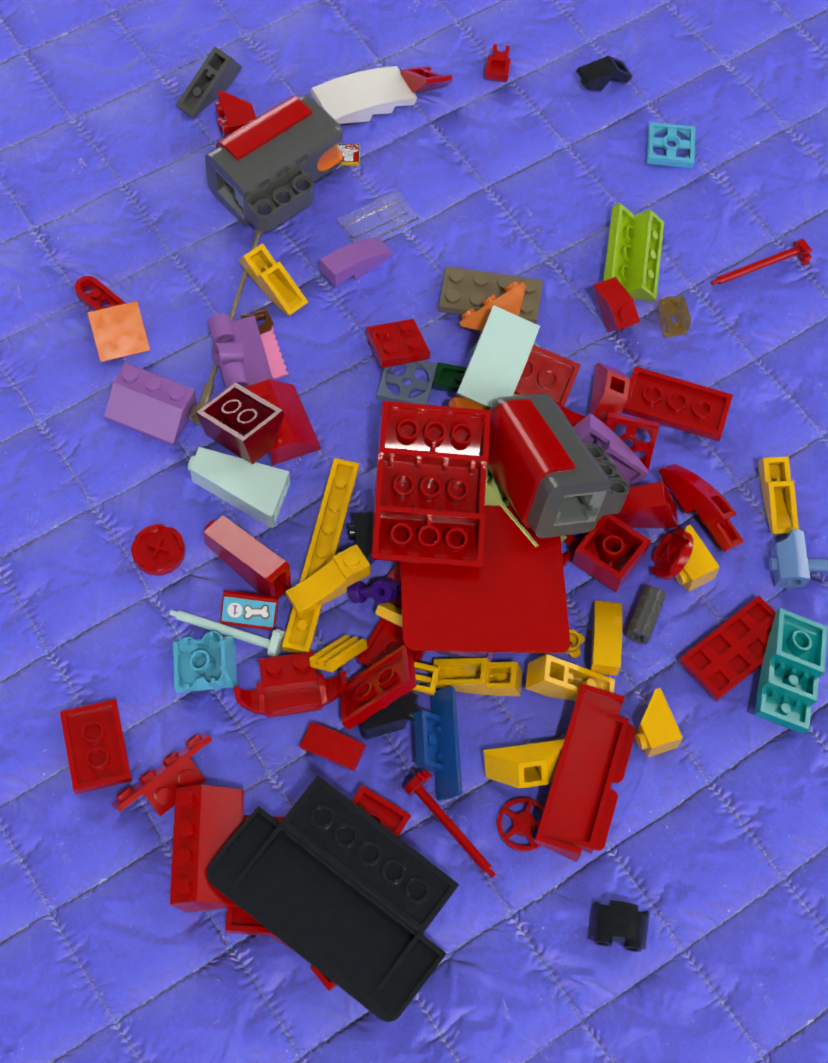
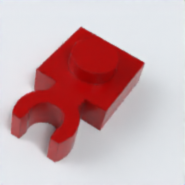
[485,44,511,82]

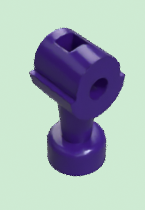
[349,578,401,604]

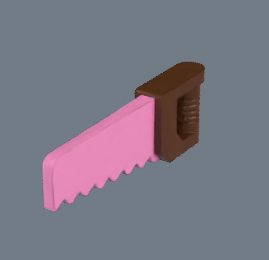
[240,308,289,380]

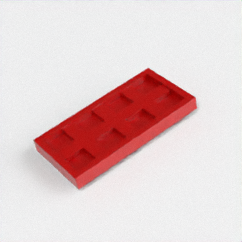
[679,596,776,702]

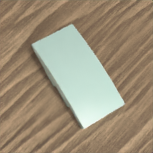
[456,305,540,410]

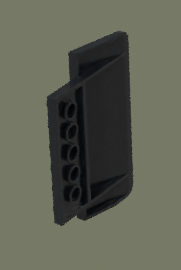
[207,775,459,1022]

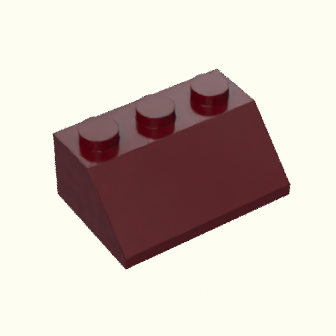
[196,382,284,464]

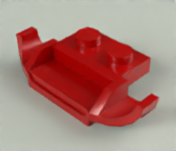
[234,651,347,718]

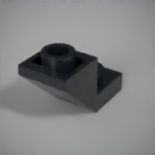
[576,56,633,91]

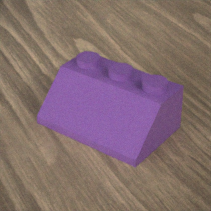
[104,363,197,446]

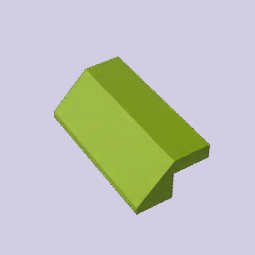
[603,203,664,302]

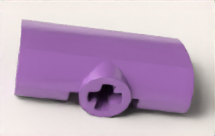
[208,314,273,389]

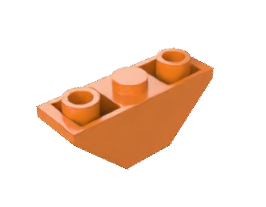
[459,281,526,331]

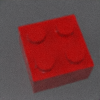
[572,514,651,593]

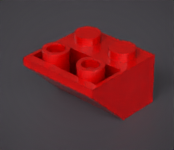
[215,91,256,139]

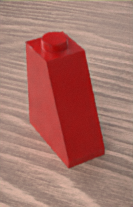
[601,481,679,528]

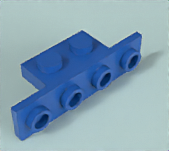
[414,686,462,801]

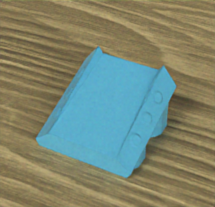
[173,631,239,693]

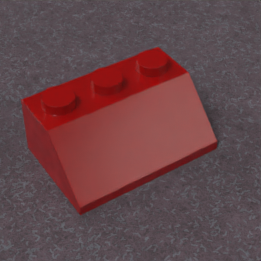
[244,379,321,466]

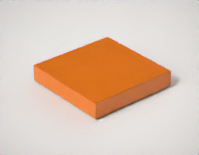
[88,301,150,363]

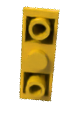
[483,739,565,789]

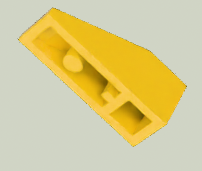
[525,654,615,701]

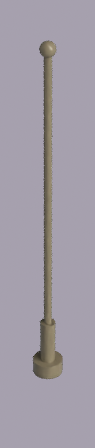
[189,228,264,425]

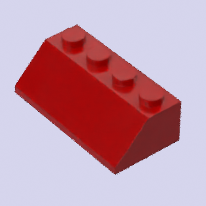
[170,785,244,913]

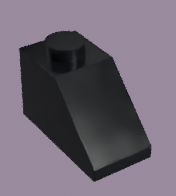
[361,692,420,740]

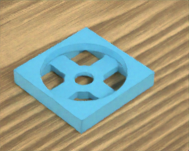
[646,122,696,168]

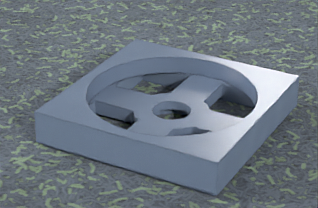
[377,360,438,405]

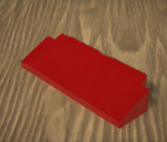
[535,683,636,862]

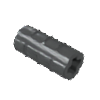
[626,586,666,644]

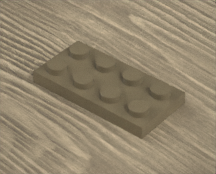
[438,266,543,324]

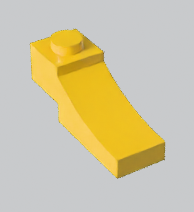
[285,544,371,617]

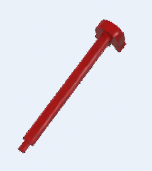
[710,238,812,286]
[403,770,496,878]

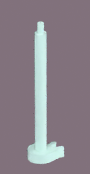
[169,610,286,657]

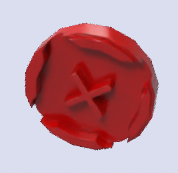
[131,524,186,576]
[651,528,694,580]

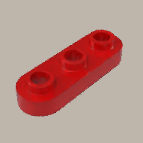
[75,276,126,311]

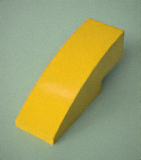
[239,243,308,316]
[758,456,799,535]
[590,600,622,676]
[432,658,523,696]

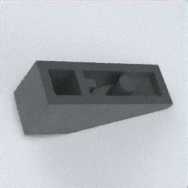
[176,46,243,118]

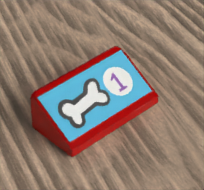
[220,590,278,630]

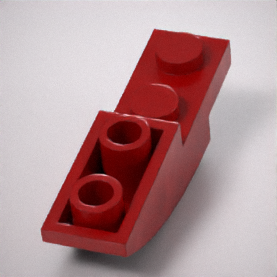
[658,464,744,552]

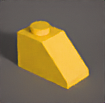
[675,524,720,592]
[635,688,683,758]

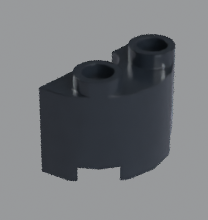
[587,900,650,952]

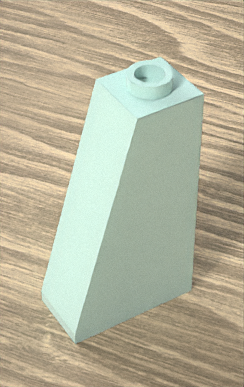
[188,447,290,529]

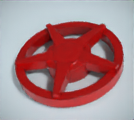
[497,798,545,852]

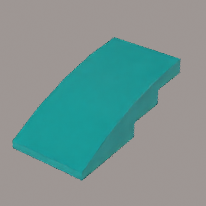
[755,608,828,734]

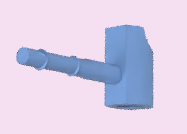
[769,529,828,589]

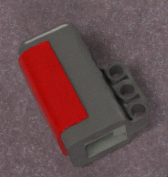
[205,95,343,232]
[487,393,630,538]

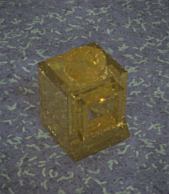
[656,296,692,338]

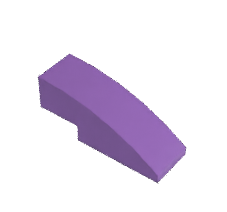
[320,237,393,287]
[573,413,648,487]

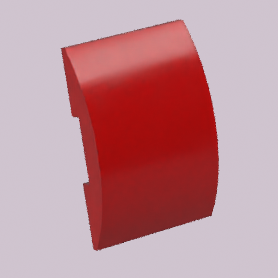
[372,401,491,569]

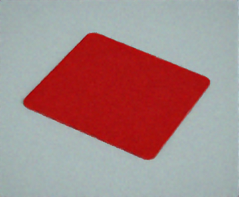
[400,505,571,654]

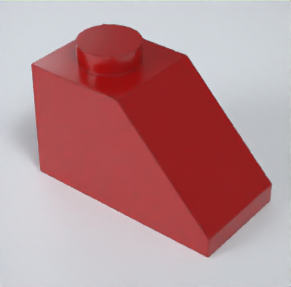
[592,277,640,332]

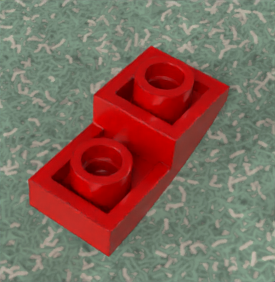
[299,722,366,772]

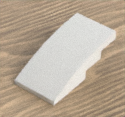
[310,66,417,124]

